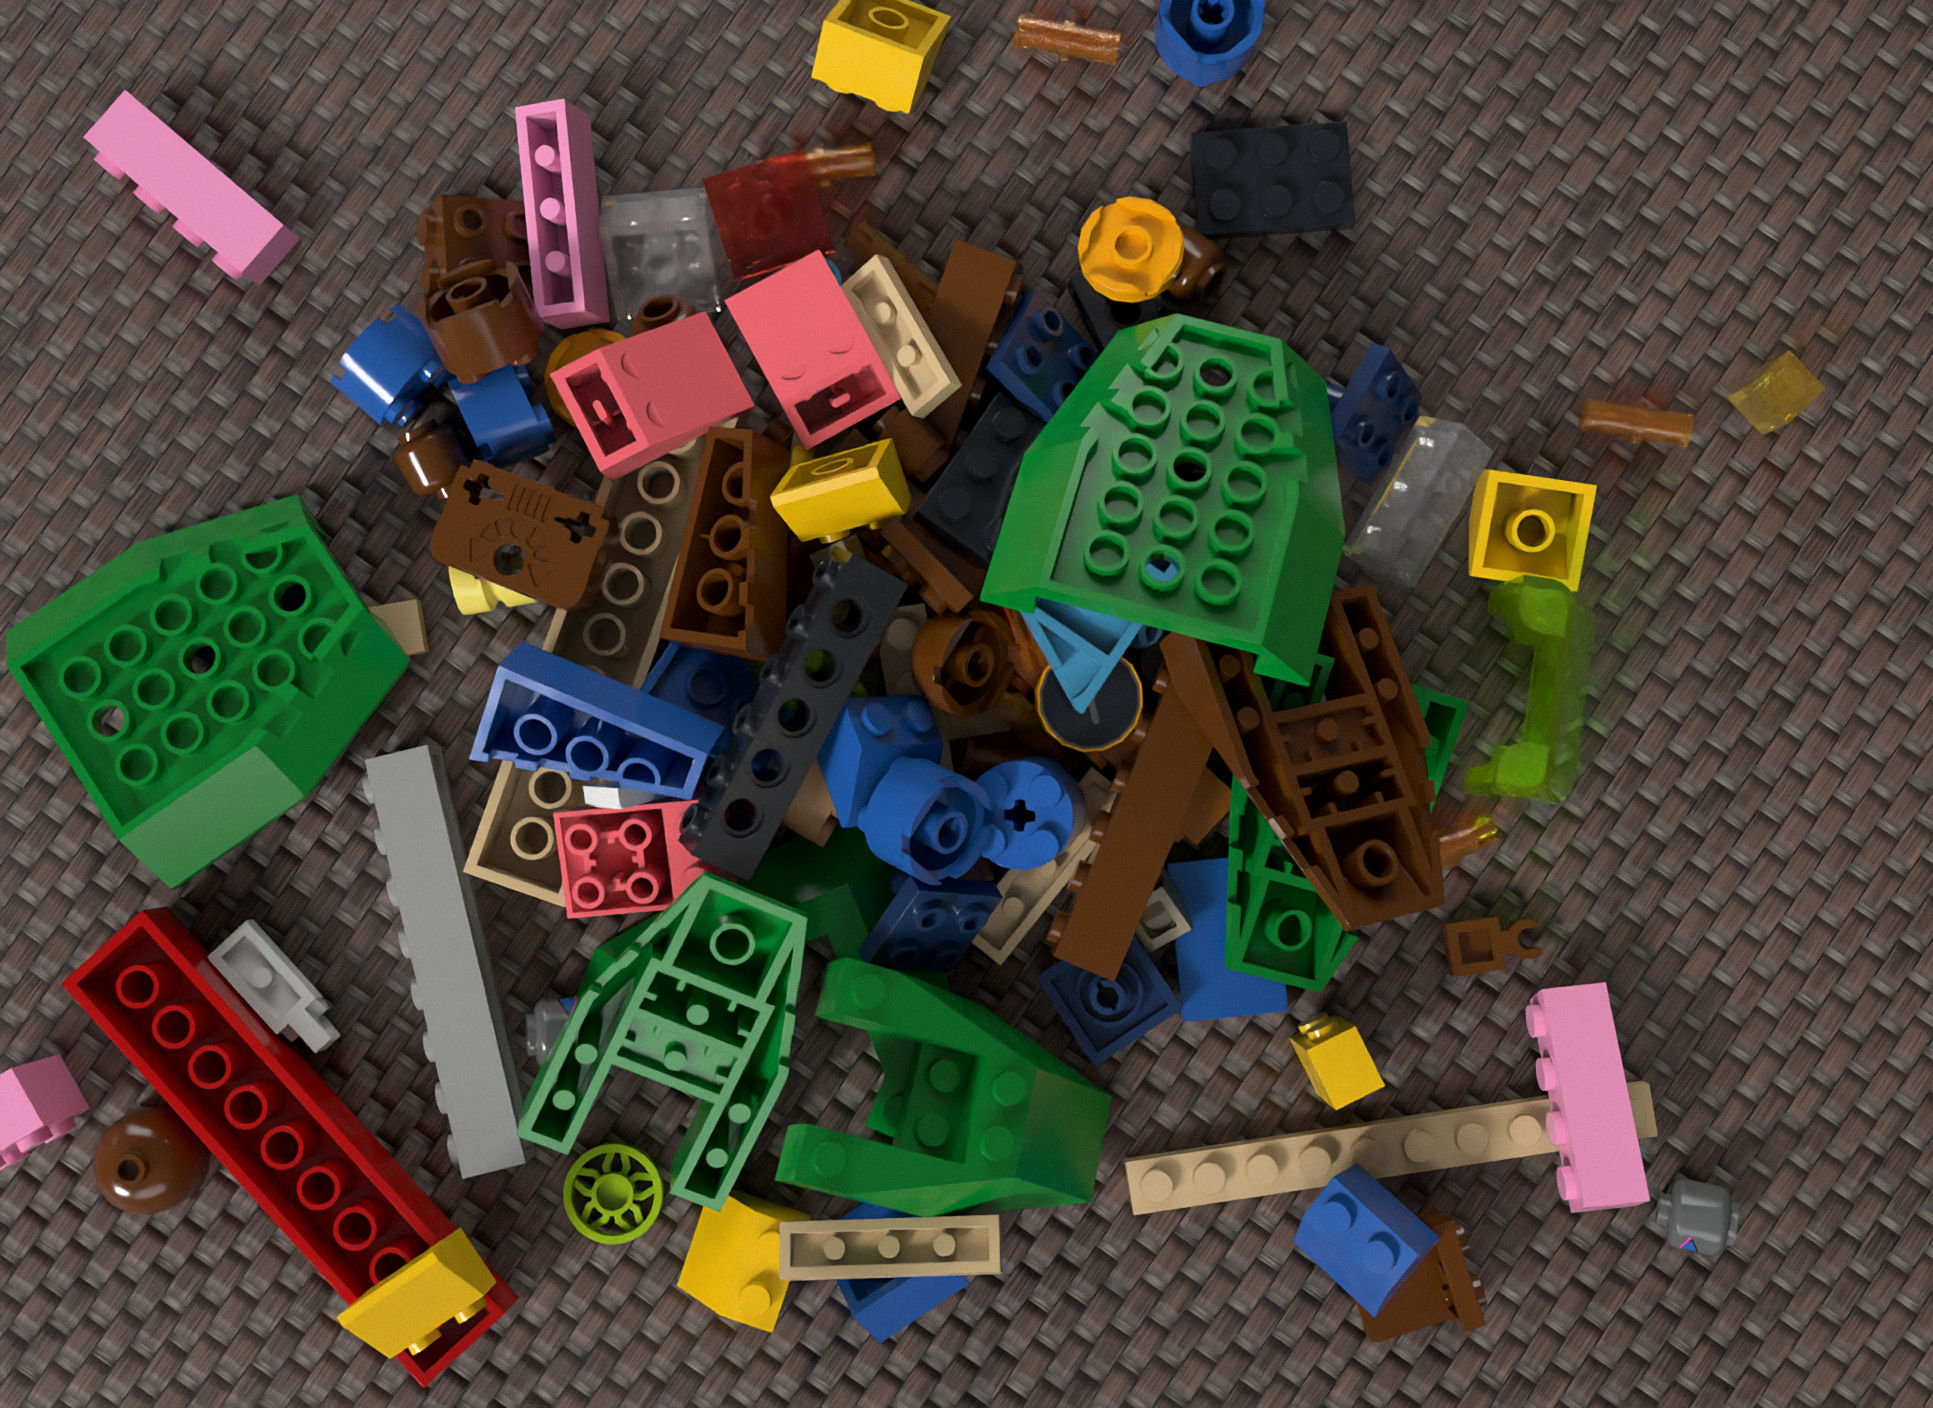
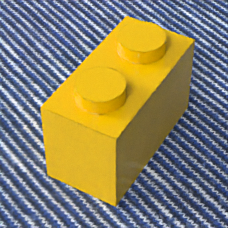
[1289,1012,1385,1110]

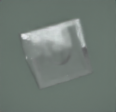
[599,187,721,320]

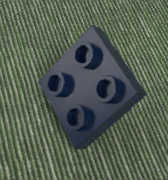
[986,289,1100,425]
[1325,343,1423,486]
[858,870,1003,972]
[1035,934,1183,1067]

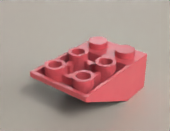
[724,249,901,450]
[550,311,756,482]
[553,786,738,918]

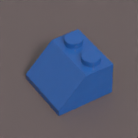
[816,695,944,828]
[1293,1163,1440,1318]
[836,1203,970,1343]

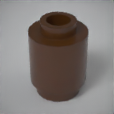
[872,405,952,484]

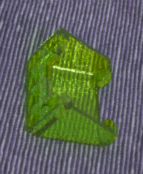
[1463,575,1596,805]

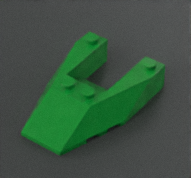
[1225,653,1469,993]
[516,871,808,1212]
[775,957,1112,1218]

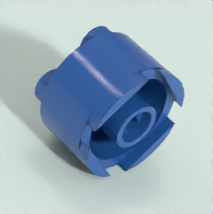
[1154,0,1265,87]
[331,304,453,428]
[446,364,557,470]
[976,755,1086,870]
[857,756,991,885]

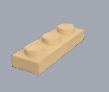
[841,254,962,418]

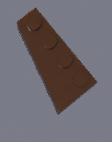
[897,239,1025,466]
[659,427,790,662]

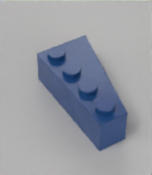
[469,641,725,800]

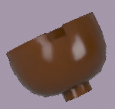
[910,608,1015,718]
[93,1105,210,1215]

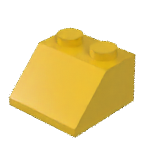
[811,0,951,114]
[770,438,912,544]
[1469,469,1597,592]
[677,1189,812,1333]
[337,1227,496,1359]

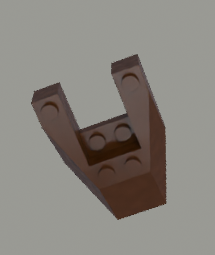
[1159,584,1445,932]

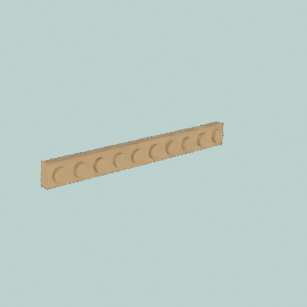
[1124,1081,1658,1215]

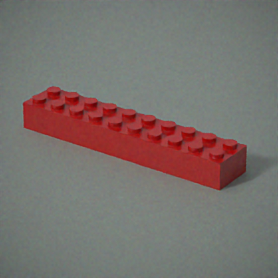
[61,906,519,1388]

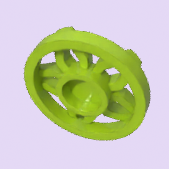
[563,1142,664,1244]

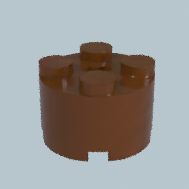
[415,259,544,384]

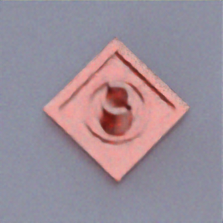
[702,147,836,282]

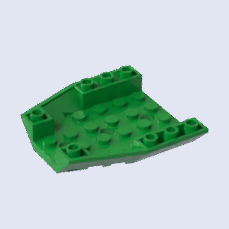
[980,313,1346,687]
[6,494,412,890]

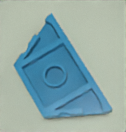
[1019,560,1178,714]

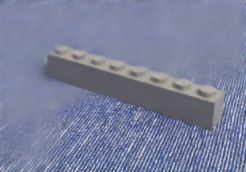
[362,745,537,1179]

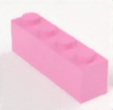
[83,90,300,285]
[515,99,610,329]
[1526,982,1650,1213]

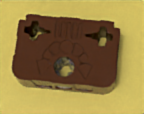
[429,460,622,614]

